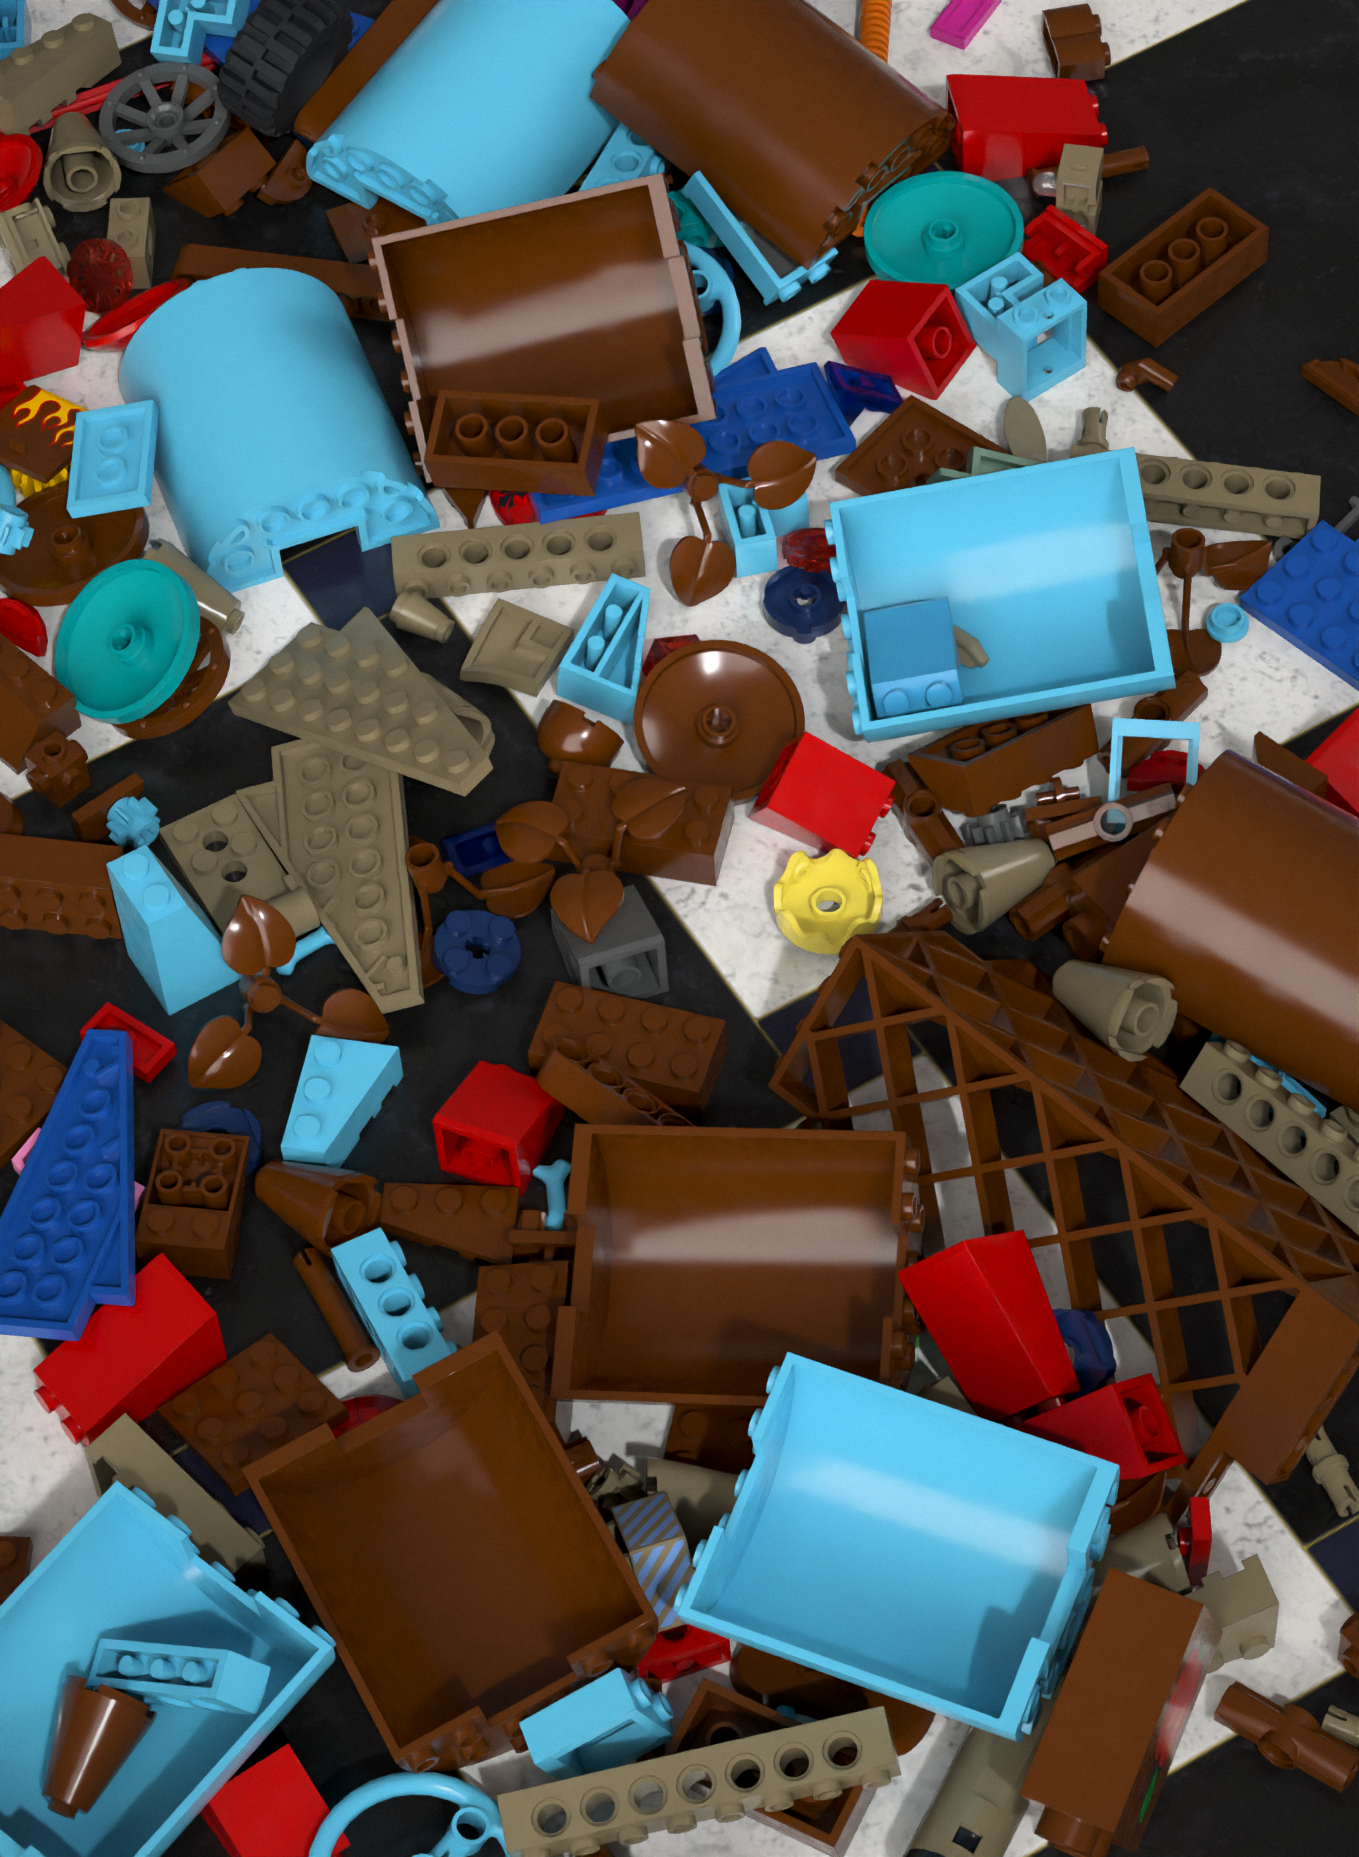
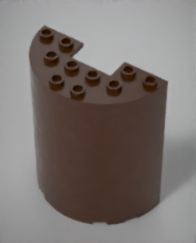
[590,0,956,270]
[367,173,718,483]
[1099,749,1359,1113]
[550,1124,926,1409]
[241,1330,659,1774]

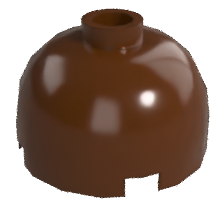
[537,699,624,776]

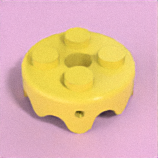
[774,849,883,954]

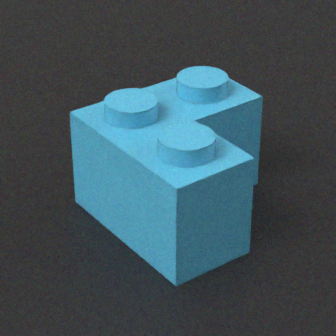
[150,0,250,66]
[955,251,1044,361]
[718,477,809,578]

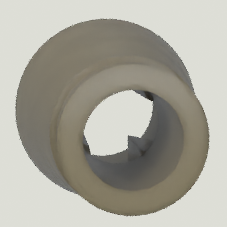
[389,591,455,644]

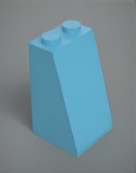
[106,844,243,1016]

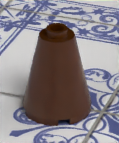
[255,1160,382,1258]
[42,1675,158,1820]

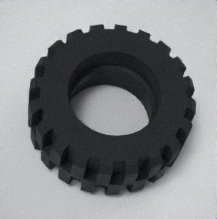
[217,0,354,137]

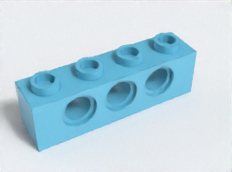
[578,122,668,192]
[330,1227,458,1400]
[87,1638,271,1716]

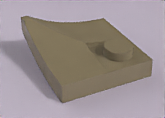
[460,598,574,698]

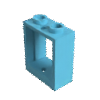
[997,278,1087,402]
[1107,718,1200,833]
[519,1667,675,1780]

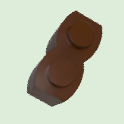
[1041,3,1111,81]

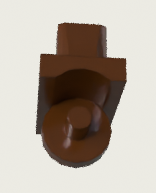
[1021,777,1103,847]
[508,1210,577,1268]

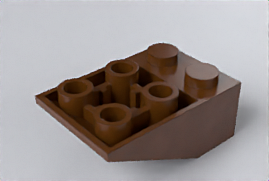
[135,1128,250,1280]

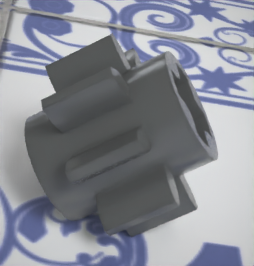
[968,804,1025,846]

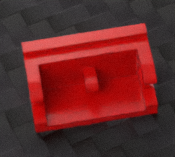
[1022,204,1108,294]

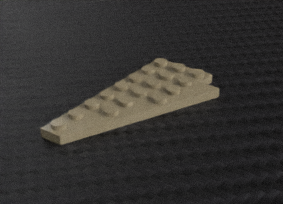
[228,607,493,796]
[236,739,425,1014]

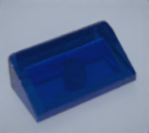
[441,821,514,878]

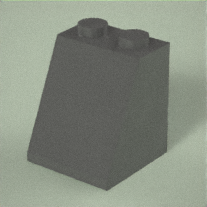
[550,884,669,1000]

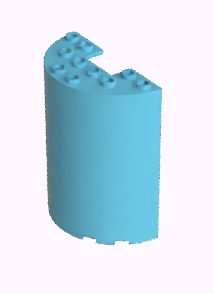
[306,0,631,226]
[119,268,440,593]
[824,447,1176,743]
[674,1352,1120,1743]
[0,1480,336,1857]

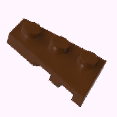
[380,1182,521,1265]

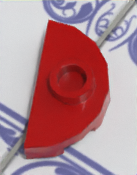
[0,597,48,657]
[1127,750,1207,794]

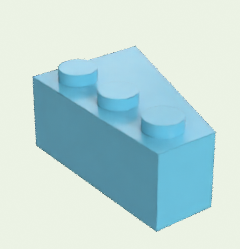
[557,573,650,726]
[281,1035,404,1169]

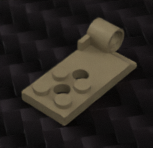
[159,794,320,938]

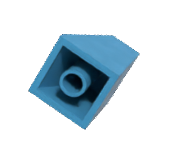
[864,596,964,720]

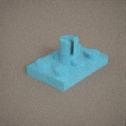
[66,399,159,519]

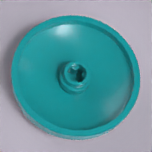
[863,171,1024,300]
[55,559,200,724]

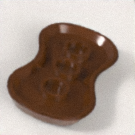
[729,1643,936,1756]

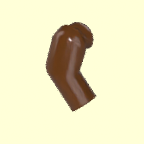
[1115,358,1179,393]

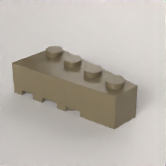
[0,12,122,136]
[84,1413,267,1591]
[1076,1554,1279,1674]

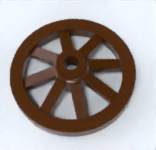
[111,616,231,739]

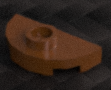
[256,138,313,205]
[1301,358,1359,416]

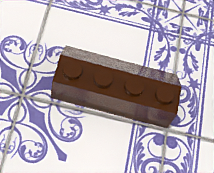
[0,633,82,775]
[907,704,1099,817]

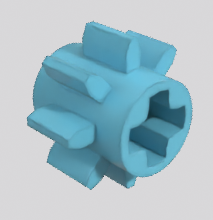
[0,504,35,555]
[106,796,160,849]

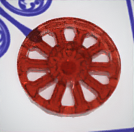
[66,238,133,314]
[781,528,837,573]

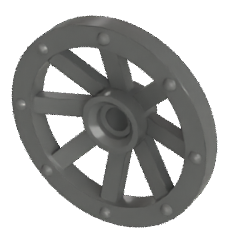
[99,61,231,173]

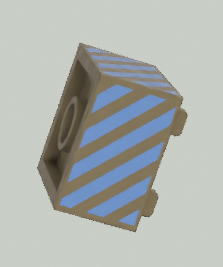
[606,1491,695,1633]

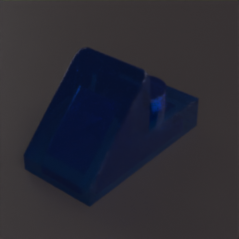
[824,360,903,427]

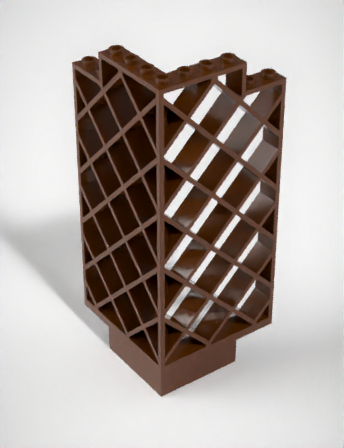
[768,930,1359,1526]

